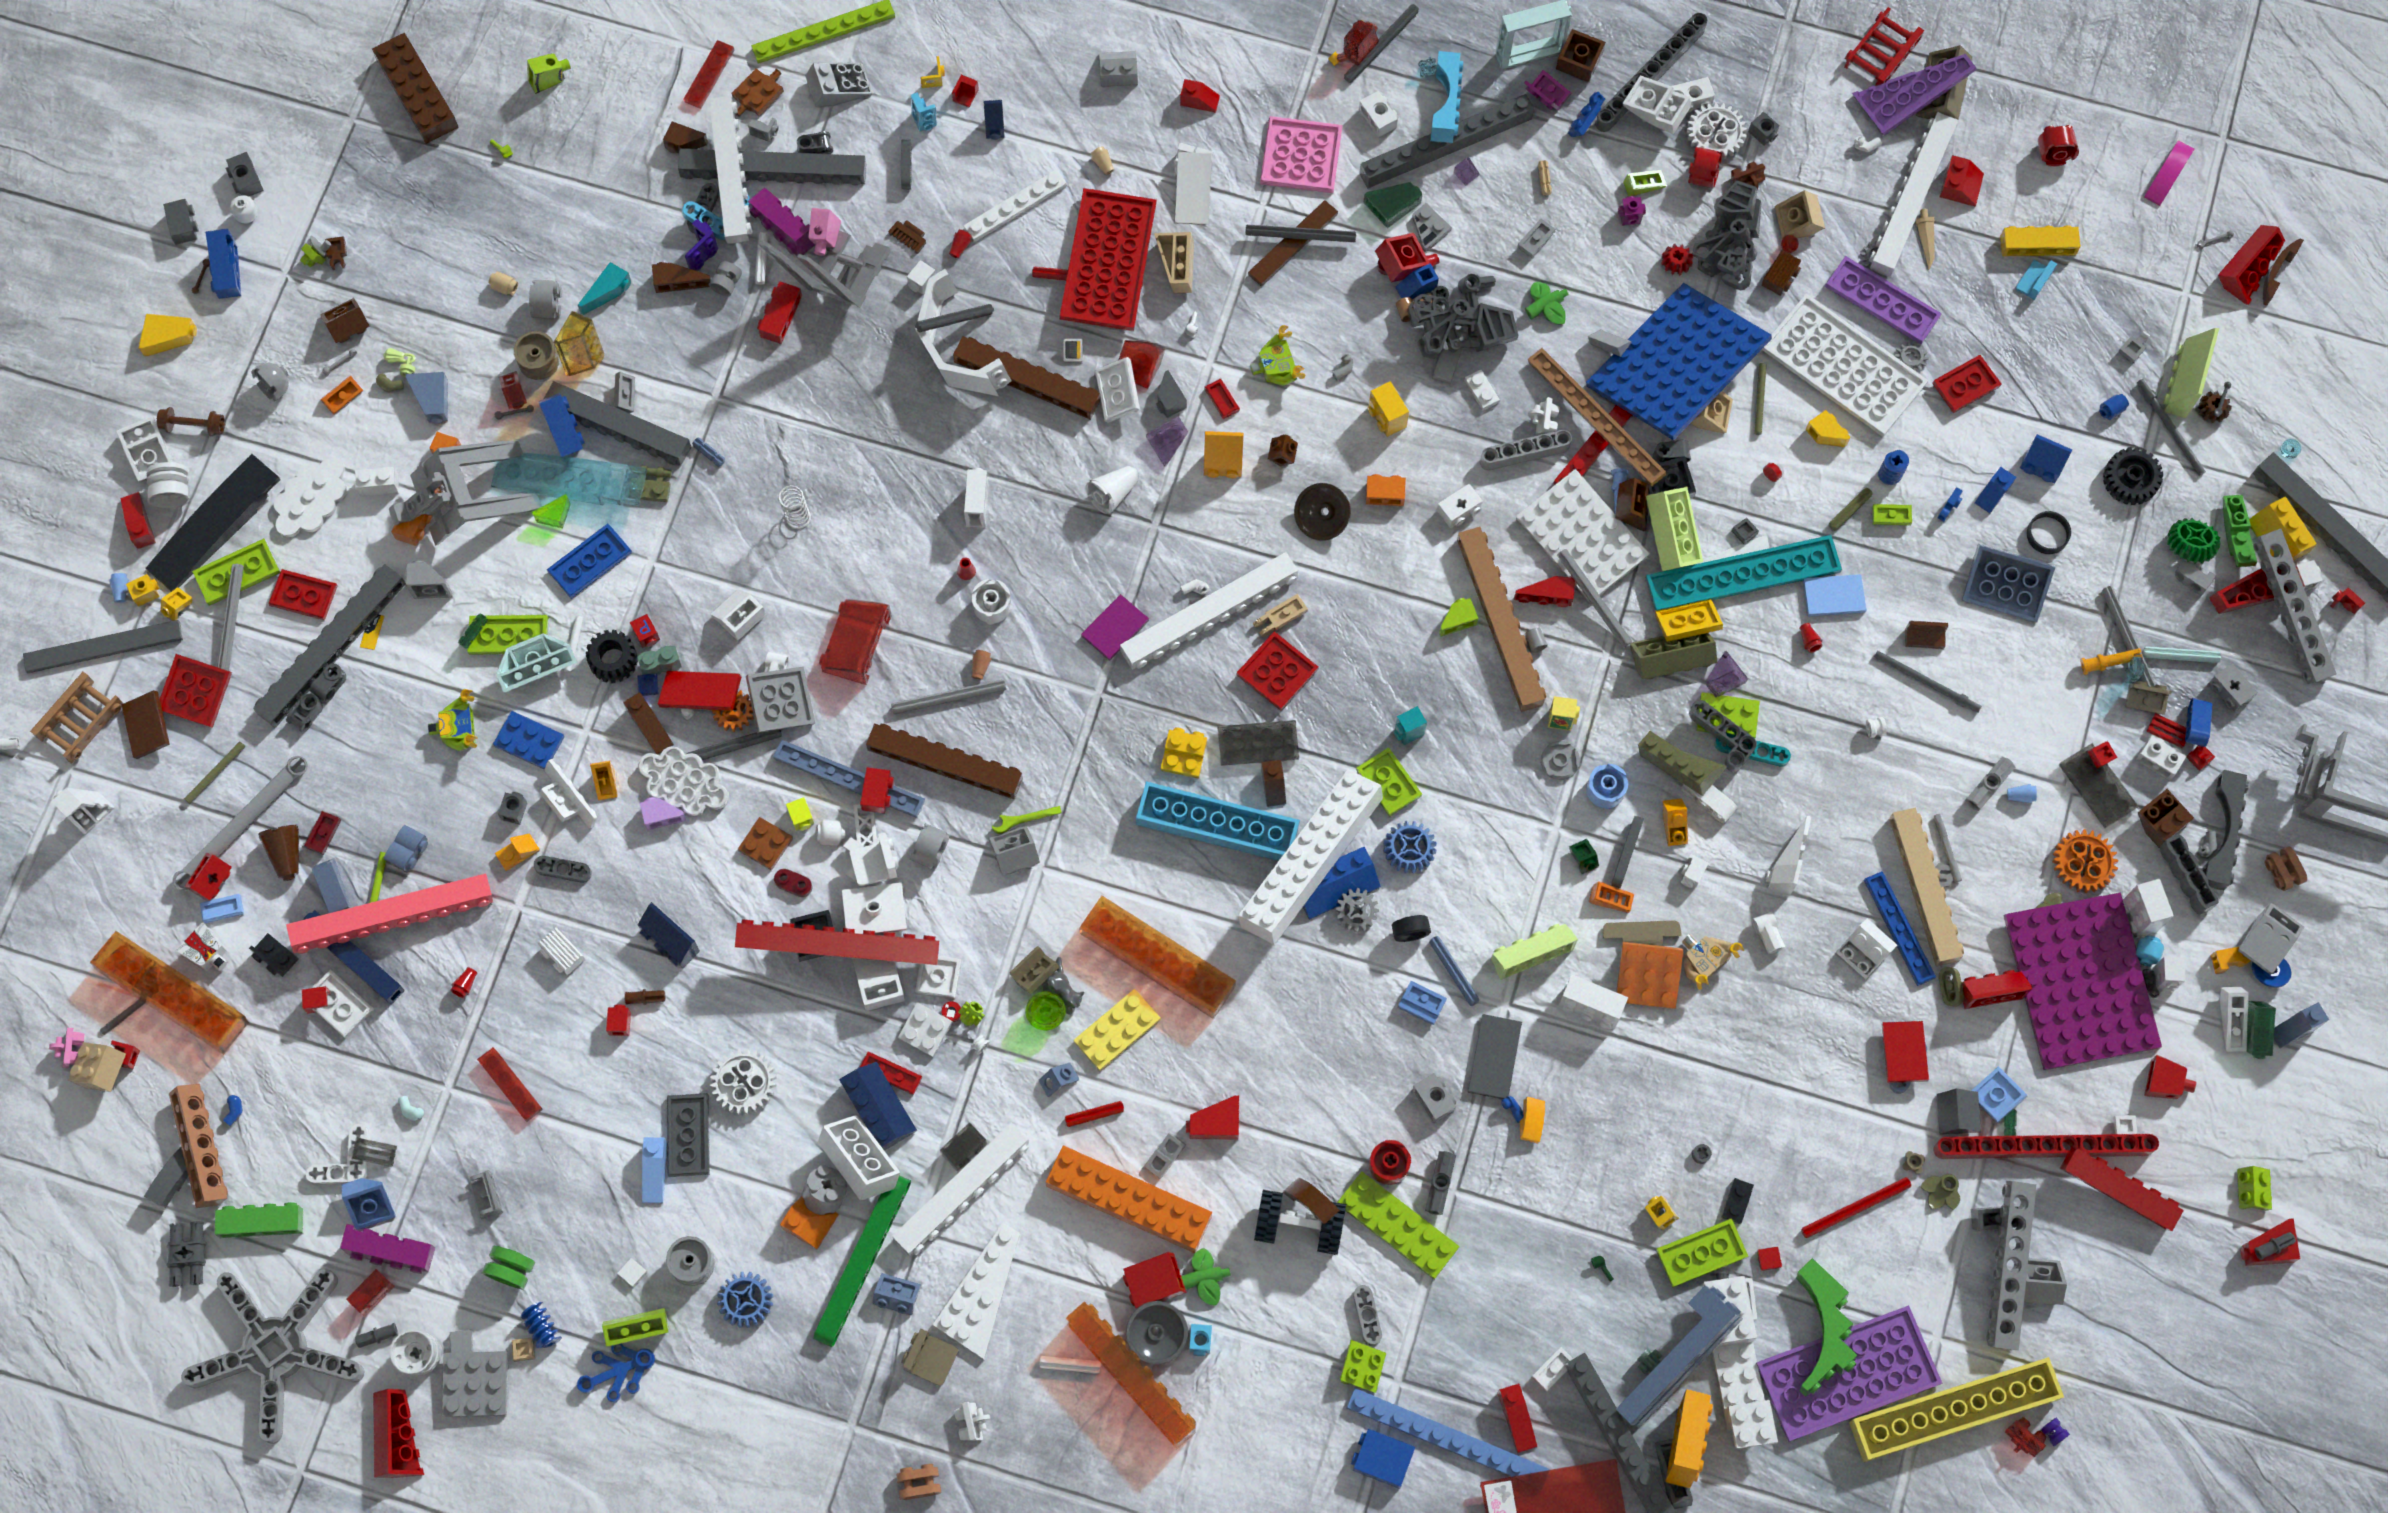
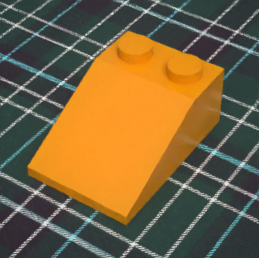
[1204,431,1244,479]

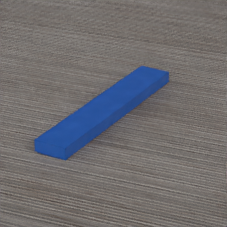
[1864,871,1936,986]

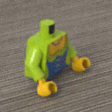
[428,689,478,751]

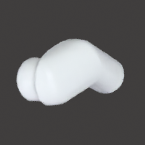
[1854,136,1882,152]
[1180,579,1209,595]

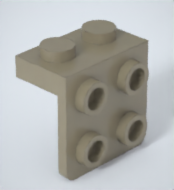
[901,1328,958,1386]

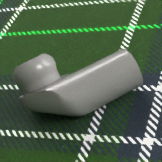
[2198,831,2217,858]

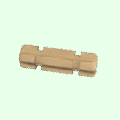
[1538,160,1552,196]

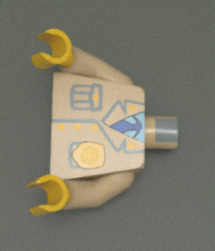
[1682,934,1744,990]

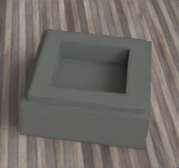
[1731,517,1759,544]

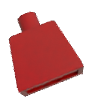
[2144,1055,2196,1099]

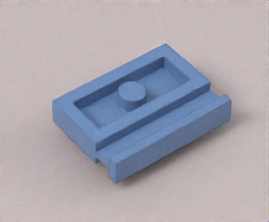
[1398,981,1447,1025]

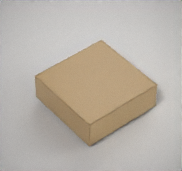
[512,1338,535,1362]

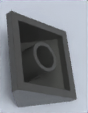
[1937,1088,1981,1135]

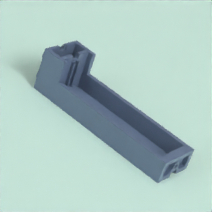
[1616,1285,1743,1427]

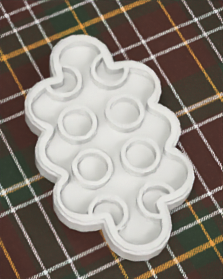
[274,457,347,538]
[638,746,729,816]

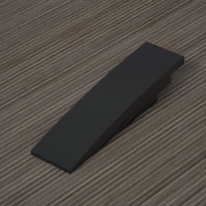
[146,454,281,592]

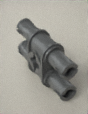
[166,1221,206,1287]

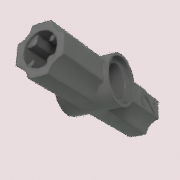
[1425,1151,1456,1215]

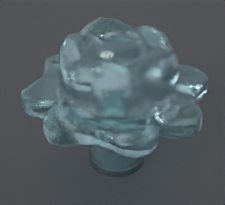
[1418,57,1437,78]

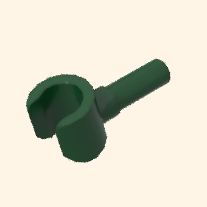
[1591,1256,1614,1282]

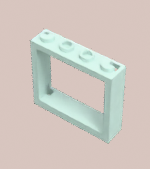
[1495,0,1573,70]

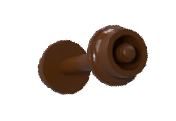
[156,407,225,437]

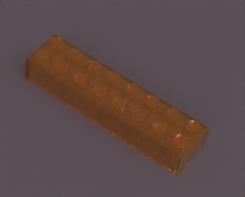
[1079,896,1236,1019]
[90,931,249,1055]
[1066,1301,1196,1449]

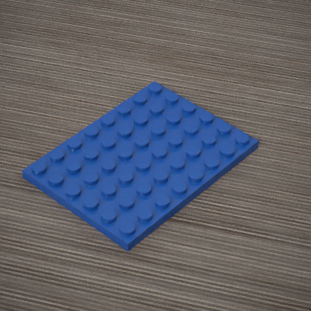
[1586,283,1772,441]

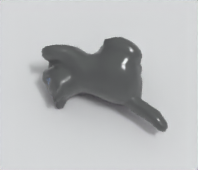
[1043,957,1084,1015]

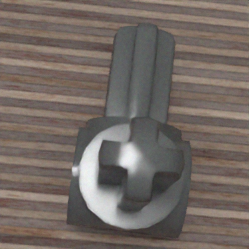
[1458,273,1496,308]

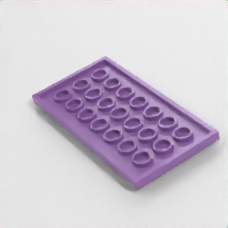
[1756,1305,1943,1442]

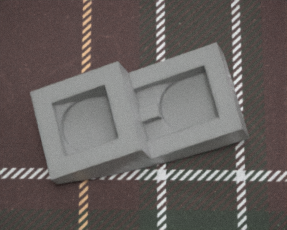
[1144,1133,1186,1178]

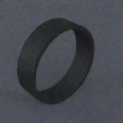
[2026,511,2071,554]

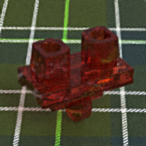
[2005,1417,2047,1457]

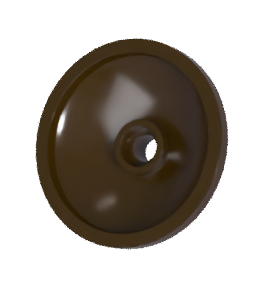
[1294,483,1351,541]

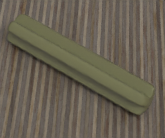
[1829,487,1873,531]

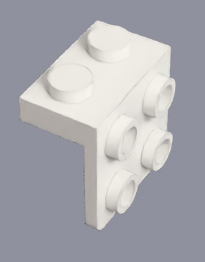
[850,832,899,886]

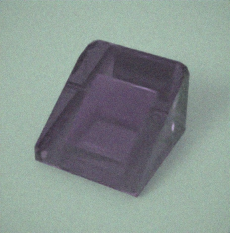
[1454,157,1480,186]

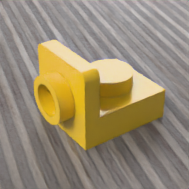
[160,587,192,621]

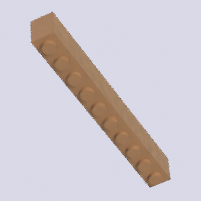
[1457,527,1546,712]

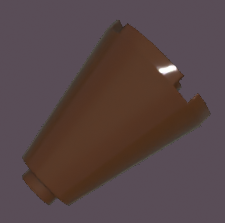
[258,825,299,881]

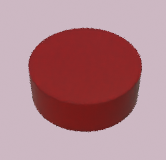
[1763,463,1782,482]

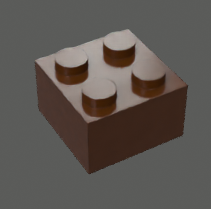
[1556,29,1606,83]

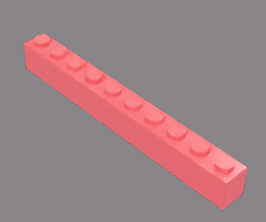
[286,873,493,954]

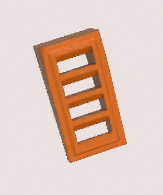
[1589,881,1634,913]

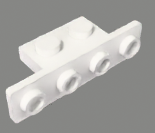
[540,759,597,829]

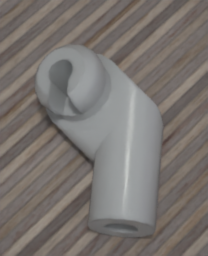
[1332,354,1353,381]

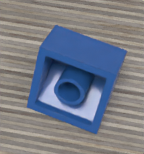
[2020,434,2073,483]

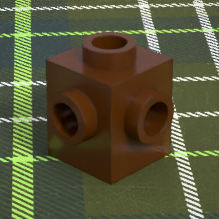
[1268,434,1298,466]

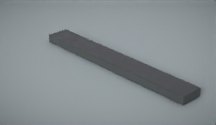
[23,620,183,674]

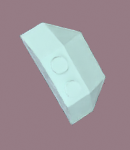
[496,633,577,693]

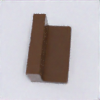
[1905,621,1948,649]

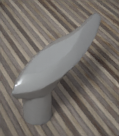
[310,236,332,256]

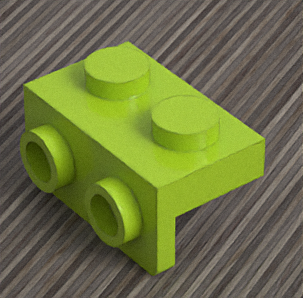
[2237,1166,2272,1211]

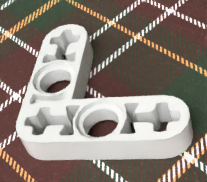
[305,1124,370,1185]

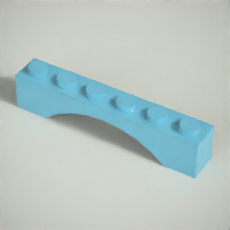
[1430,51,1463,143]

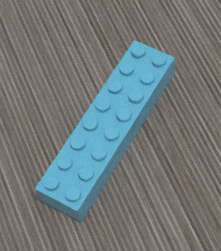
[1136,781,1300,861]

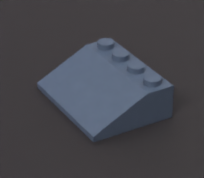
[1962,543,2056,622]

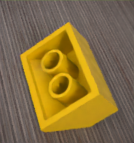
[2249,496,2317,561]

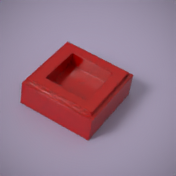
[1757,1247,1782,1271]

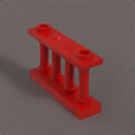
[1844,7,1924,86]

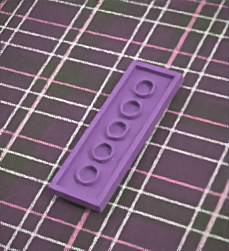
[1825,256,1942,345]

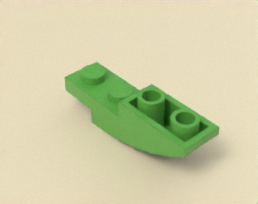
[2222,495,2257,567]

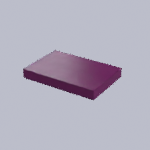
[1081,594,1149,661]

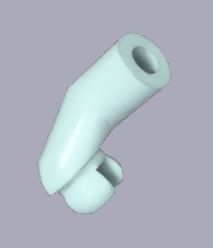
[398,1096,424,1121]

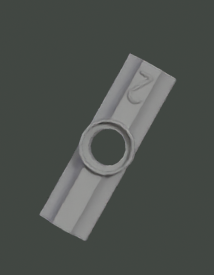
[1965,756,2015,811]

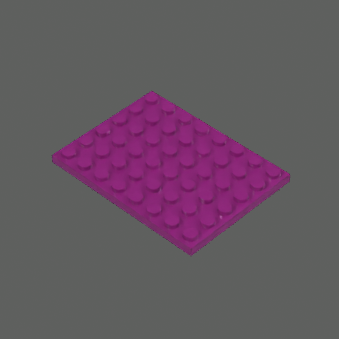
[2004,892,2162,1070]

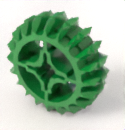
[2167,518,2221,564]

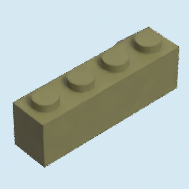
[1638,731,1727,796]

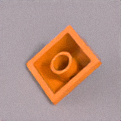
[780,1196,839,1249]

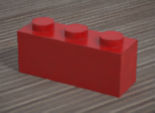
[757,281,802,344]

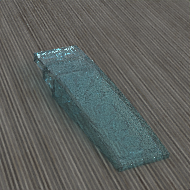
[491,453,647,506]

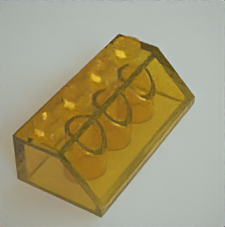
[553,311,604,376]

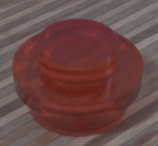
[1781,234,1799,253]

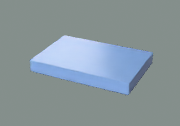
[1803,574,1866,617]

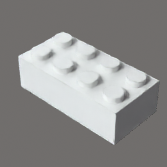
[818,1115,900,1201]

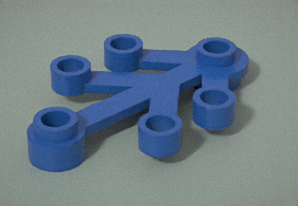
[577,1343,655,1402]

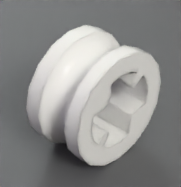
[970,1035,990,1055]

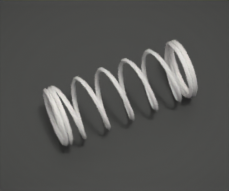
[778,485,811,529]

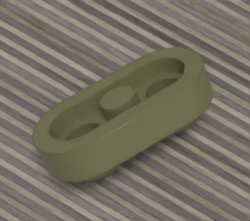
[1939,967,1964,1007]

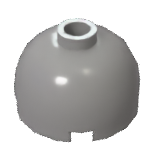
[251,362,289,401]

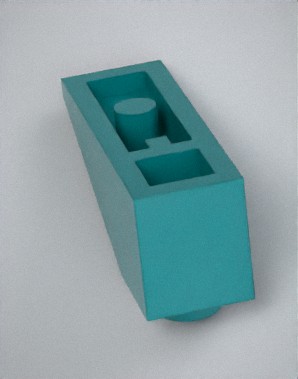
[578,262,631,315]

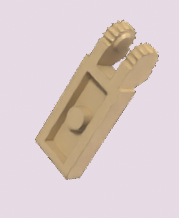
[1253,594,1308,637]

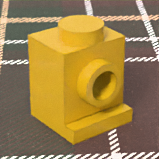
[1645,1196,1679,1230]

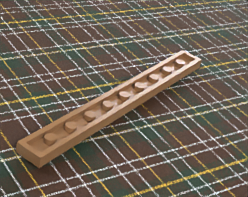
[1528,348,1666,487]

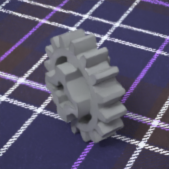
[1335,888,1379,932]

